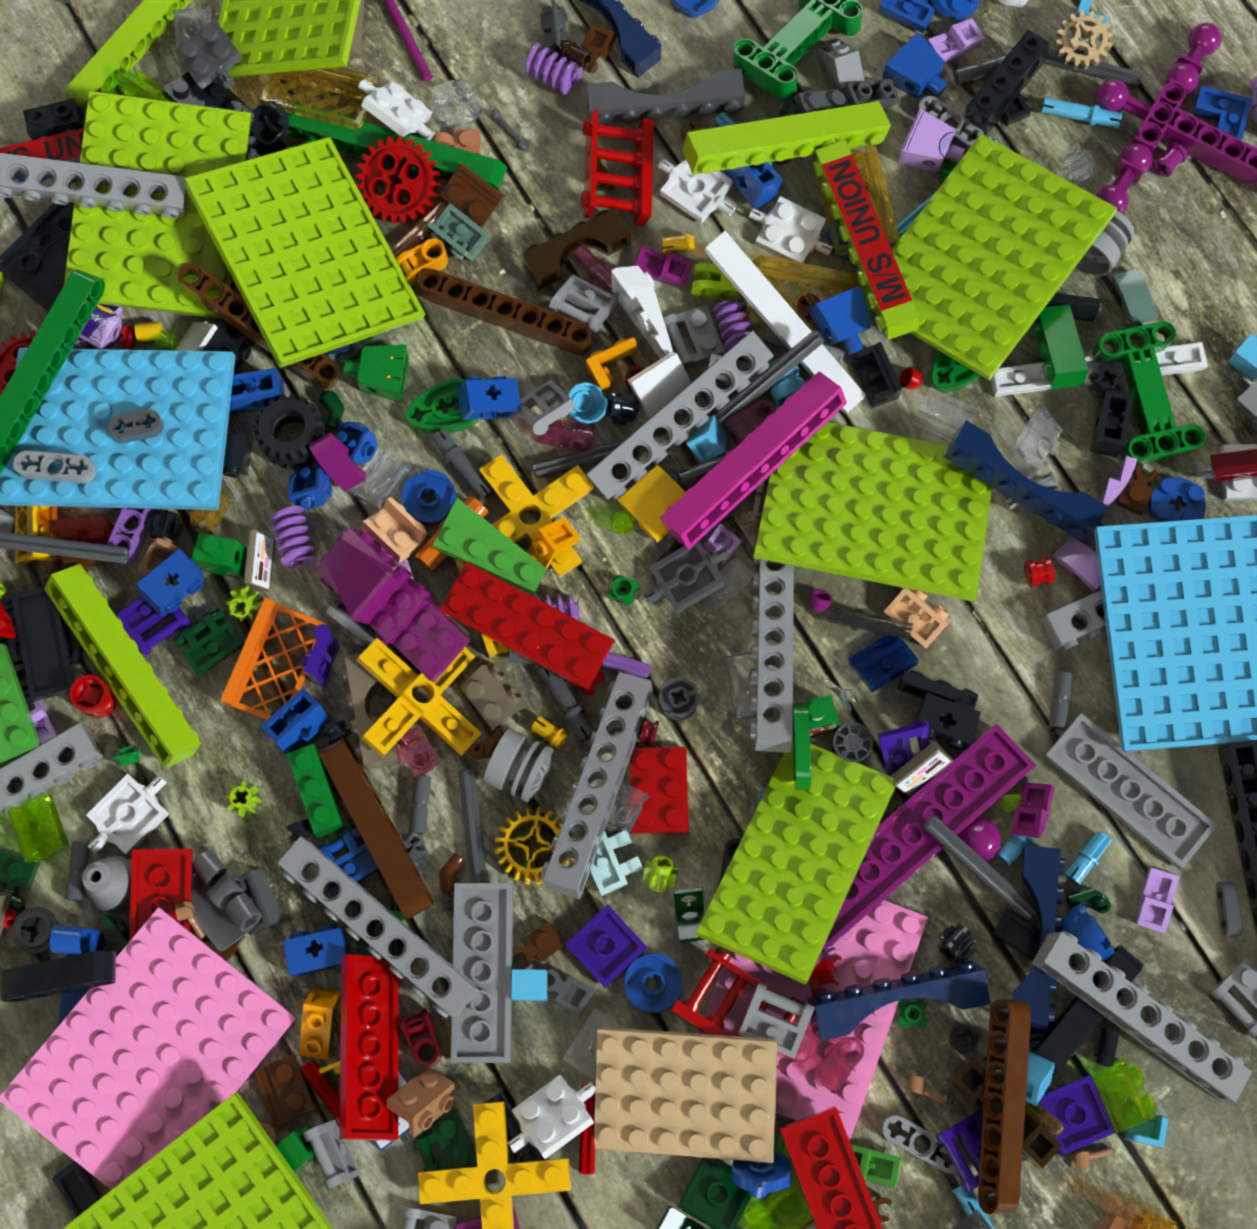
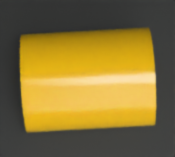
[135,321,163,343]

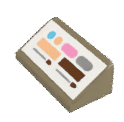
[244,530,275,591]
[891,741,953,796]

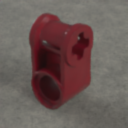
[398,1007,443,1067]

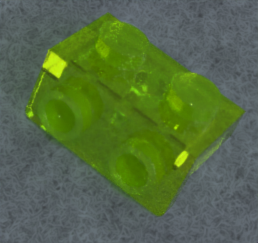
[115,68,170,102]
[8,795,70,863]
[1092,1061,1158,1133]
[743,1181,814,1229]

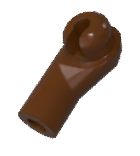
[469,728,504,760]
[439,853,465,897]

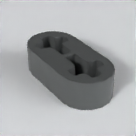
[108,409,164,443]
[1216,881,1243,937]

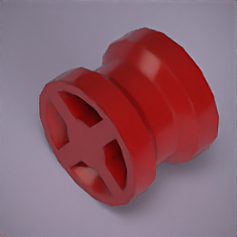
[1024,557,1055,588]

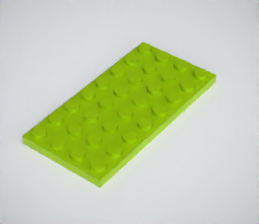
[696,744,896,985]

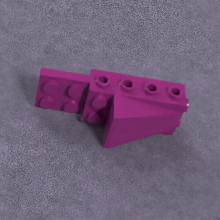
[315,528,471,682]

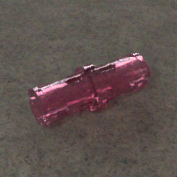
[573,244,612,292]

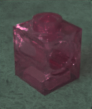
[397,725,441,777]

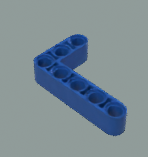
[50,926,105,1026]

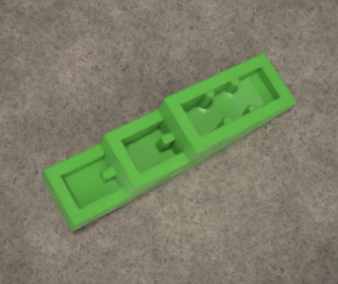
[775,1132,903,1188]

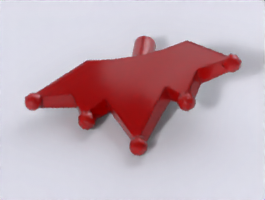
[808,956,842,997]

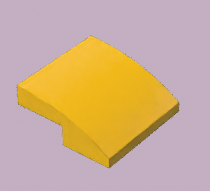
[618,465,686,542]

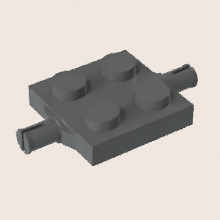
[174,19,243,89]
[644,541,730,614]

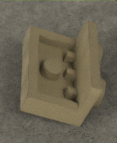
[460,663,527,730]

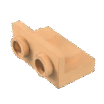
[362,497,427,563]
[884,588,951,648]

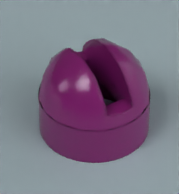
[808,589,833,613]

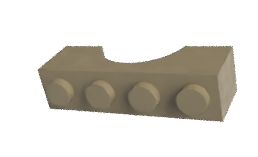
[341,653,401,770]

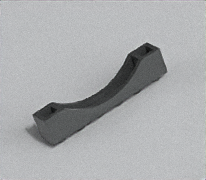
[587,68,745,125]

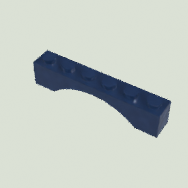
[579,0,662,78]
[943,420,1108,543]
[1012,845,1065,1029]
[807,960,990,1041]

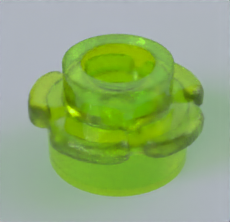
[154,331,179,351]
[609,512,636,534]
[995,794,1024,813]

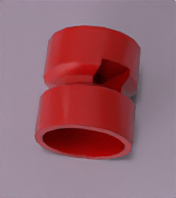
[69,675,118,719]

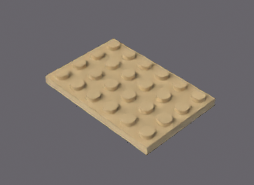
[594,1027,778,1163]

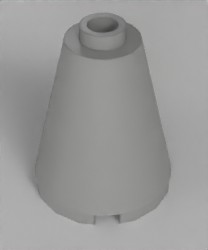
[82,855,132,913]

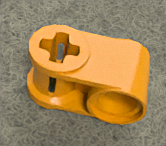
[396,238,449,286]

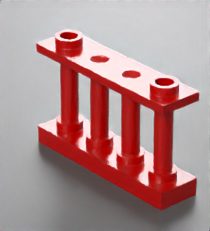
[580,110,654,227]
[671,948,806,1069]

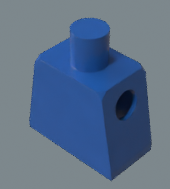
[882,32,948,98]
[807,285,871,355]

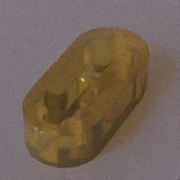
[190,488,230,535]

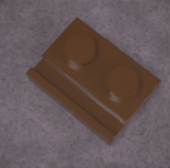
[440,163,505,228]
[254,1054,317,1127]

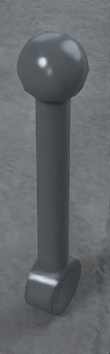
[491,109,529,151]

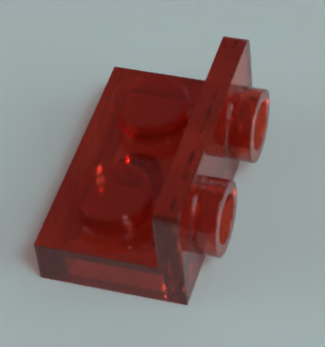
[49,516,114,545]

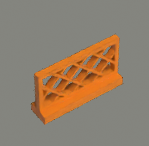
[220,597,328,720]

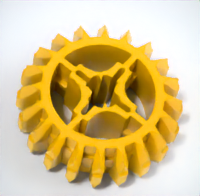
[495,807,569,885]

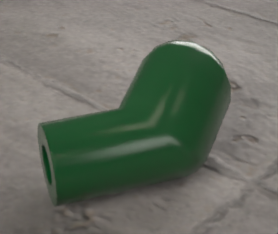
[319,390,345,430]
[1066,887,1111,914]

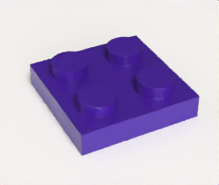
[565,904,647,988]
[1037,1075,1116,1156]

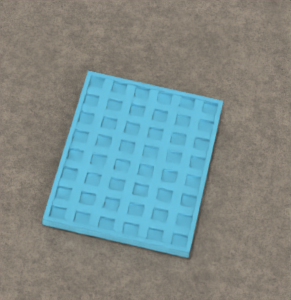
[0,348,236,510]
[1094,515,1257,752]

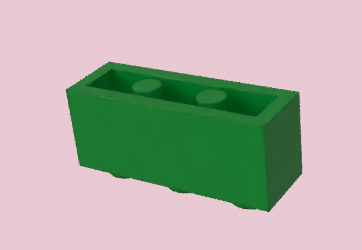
[1031,304,1088,390]
[287,744,347,838]

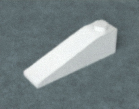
[611,266,673,359]

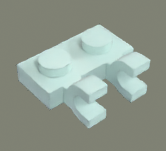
[590,830,644,896]

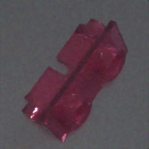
[538,420,595,451]

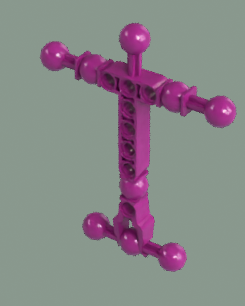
[1096,22,1257,214]

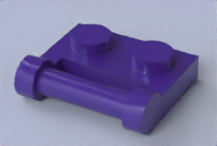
[115,597,191,656]
[302,624,340,687]
[877,720,939,778]
[935,1110,983,1192]

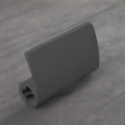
[192,850,262,951]

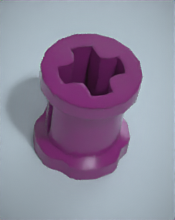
[1152,142,1188,177]

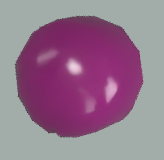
[957,817,1001,863]

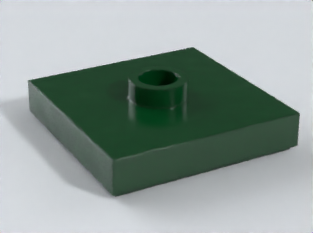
[677,1157,752,1229]

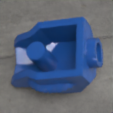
[336,421,378,466]
[288,462,332,510]

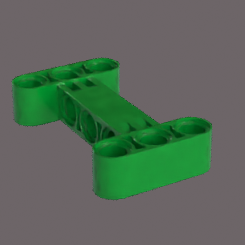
[733,0,863,100]
[1093,321,1206,466]

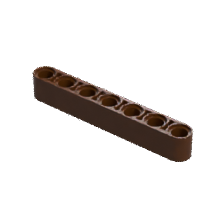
[178,263,339,389]
[418,269,592,355]
[318,736,434,920]
[978,999,1031,1214]

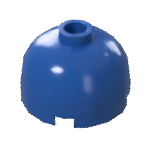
[1060,903,1116,961]

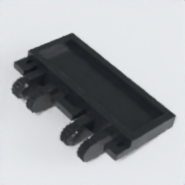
[0,586,75,703]

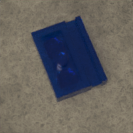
[848,630,919,693]

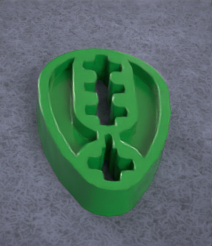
[930,351,981,393]
[406,378,479,434]
[792,707,811,790]

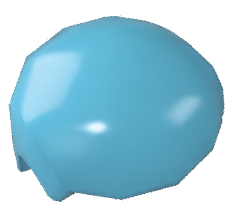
[567,382,608,424]

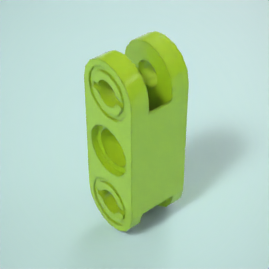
[691,262,773,303]

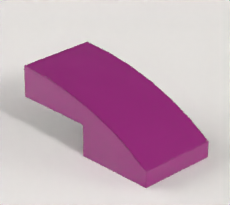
[634,245,693,287]
[309,433,366,492]
[1011,782,1055,838]

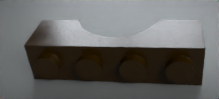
[522,207,631,291]
[947,1058,1062,1168]

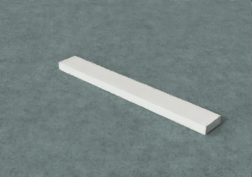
[704,231,866,415]
[991,342,1208,397]

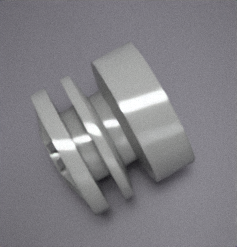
[1076,211,1135,276]
[483,728,554,803]

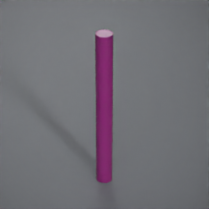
[383,0,433,82]

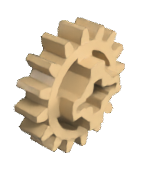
[1055,10,1113,70]

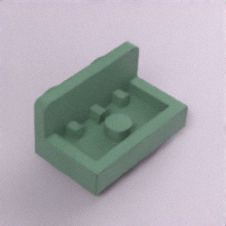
[427,203,492,262]

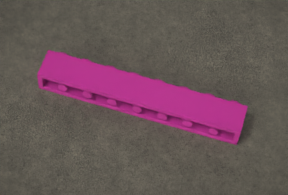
[660,371,847,550]

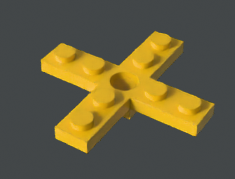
[479,454,594,578]
[356,638,482,758]
[418,1101,572,1229]

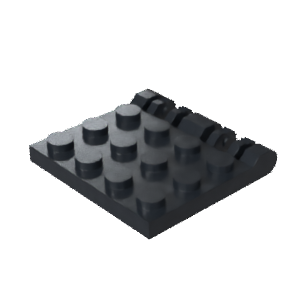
[0,202,75,313]

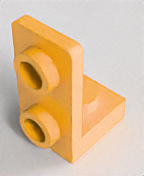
[586,338,637,395]
[526,517,580,571]
[299,987,341,1060]

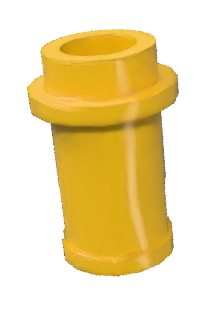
[661,232,695,254]
[531,716,568,749]

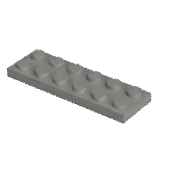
[1044,713,1218,870]
[451,883,514,1063]

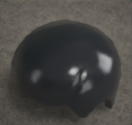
[250,101,289,145]

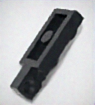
[897,671,979,709]

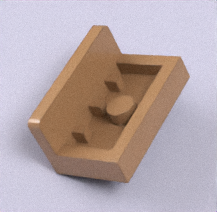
[387,1067,455,1138]

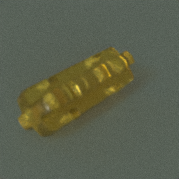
[1025,1101,1064,1137]

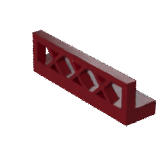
[1210,449,1257,484]

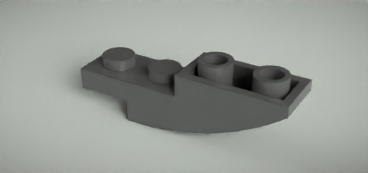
[795,79,900,114]

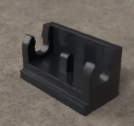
[851,342,902,409]

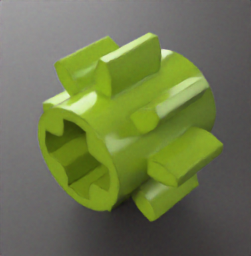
[225,585,262,622]
[224,780,262,818]
[642,856,679,893]

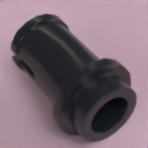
[1094,1027,1121,1068]

